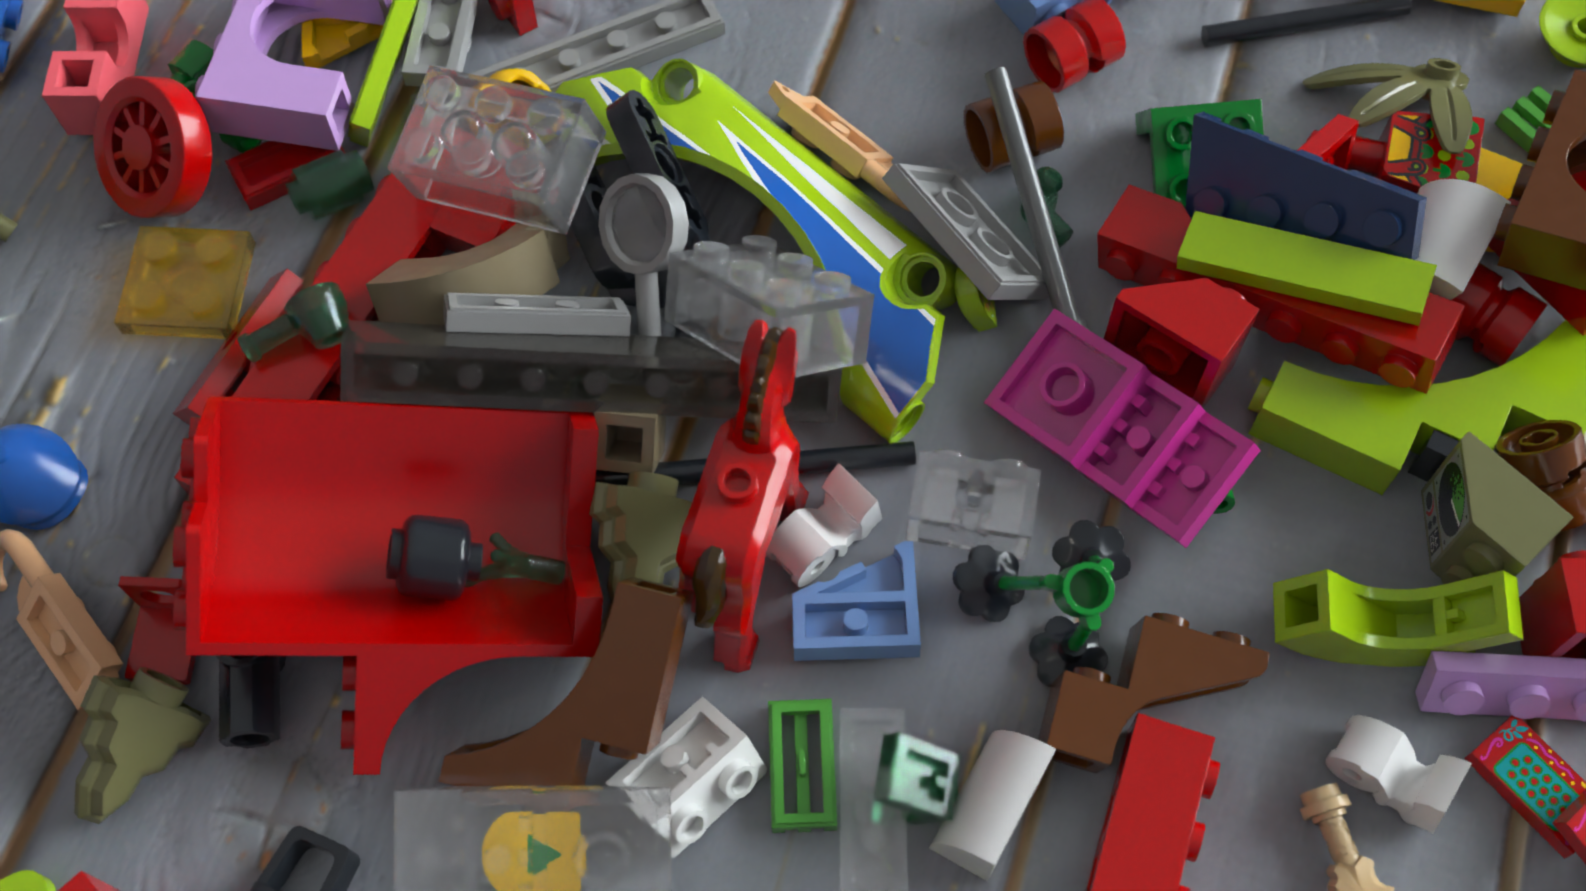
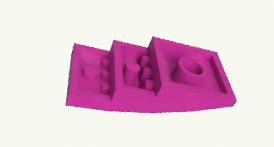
[984,308,1261,548]

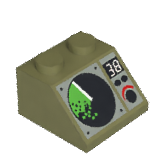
[1421,431,1574,584]

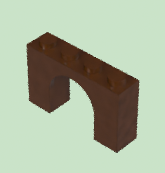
[1494,69,1586,291]

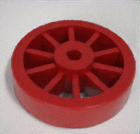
[93,76,212,218]

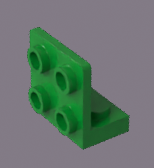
[1135,99,1264,208]

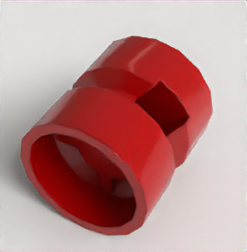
[1023,0,1126,93]
[1452,262,1548,366]

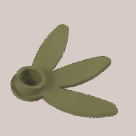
[1303,58,1473,154]

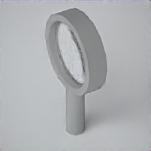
[598,173,689,341]

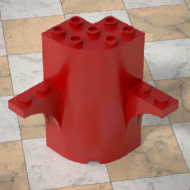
[173,366,603,775]

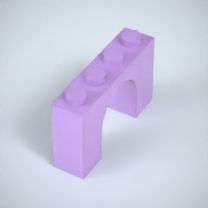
[195,0,393,151]

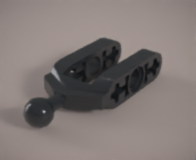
[541,90,718,367]

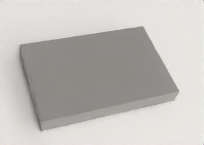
[882,163,1048,300]

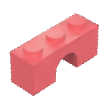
[41,0,149,135]

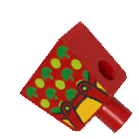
[1348,111,1485,194]

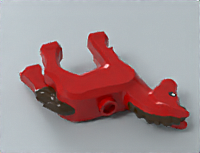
[676,320,809,673]

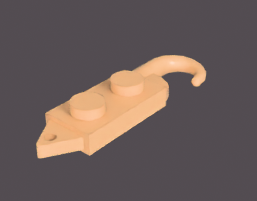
[768,81,911,212]
[0,529,123,710]

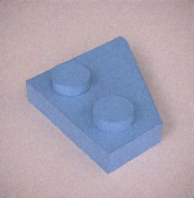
[792,541,921,661]

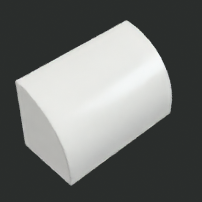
[1415,179,1511,300]
[929,730,1056,882]

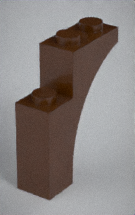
[439,577,694,811]

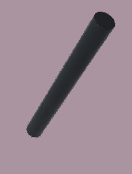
[1201,0,1412,47]

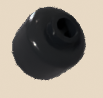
[386,514,483,601]

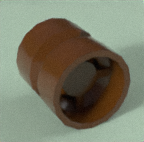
[963,80,1064,173]
[1496,420,1586,532]

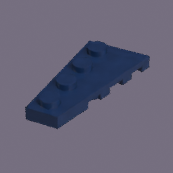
[1185,112,1427,260]

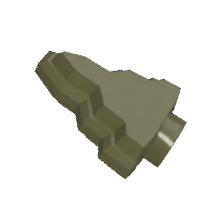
[589,471,692,605]
[74,667,211,824]

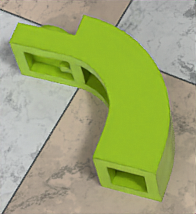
[1273,569,1524,667]

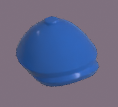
[0,424,89,530]

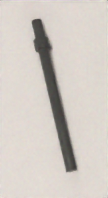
[985,67,1089,330]

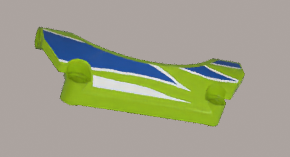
[528,59,958,443]

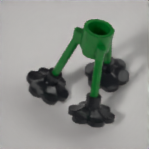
[953,520,1131,687]

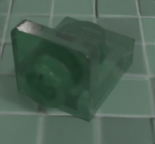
[873,732,961,825]

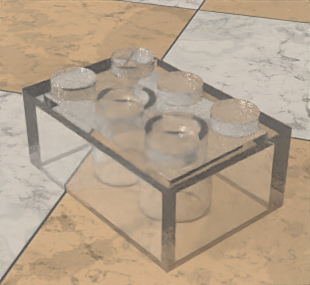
[387,65,606,235]
[664,235,874,377]

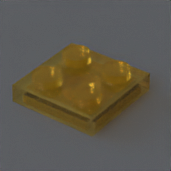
[114,226,256,339]

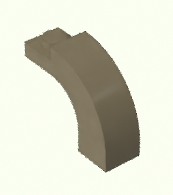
[366,207,570,337]

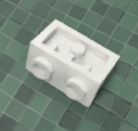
[605,696,767,858]

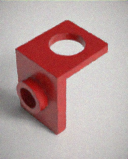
[118,576,196,685]

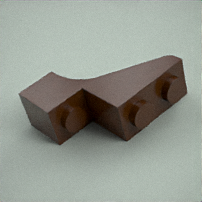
[1038,613,1270,774]

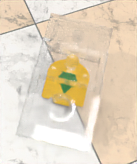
[394,786,672,891]

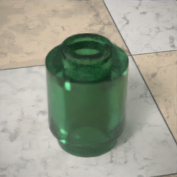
[285,149,374,221]

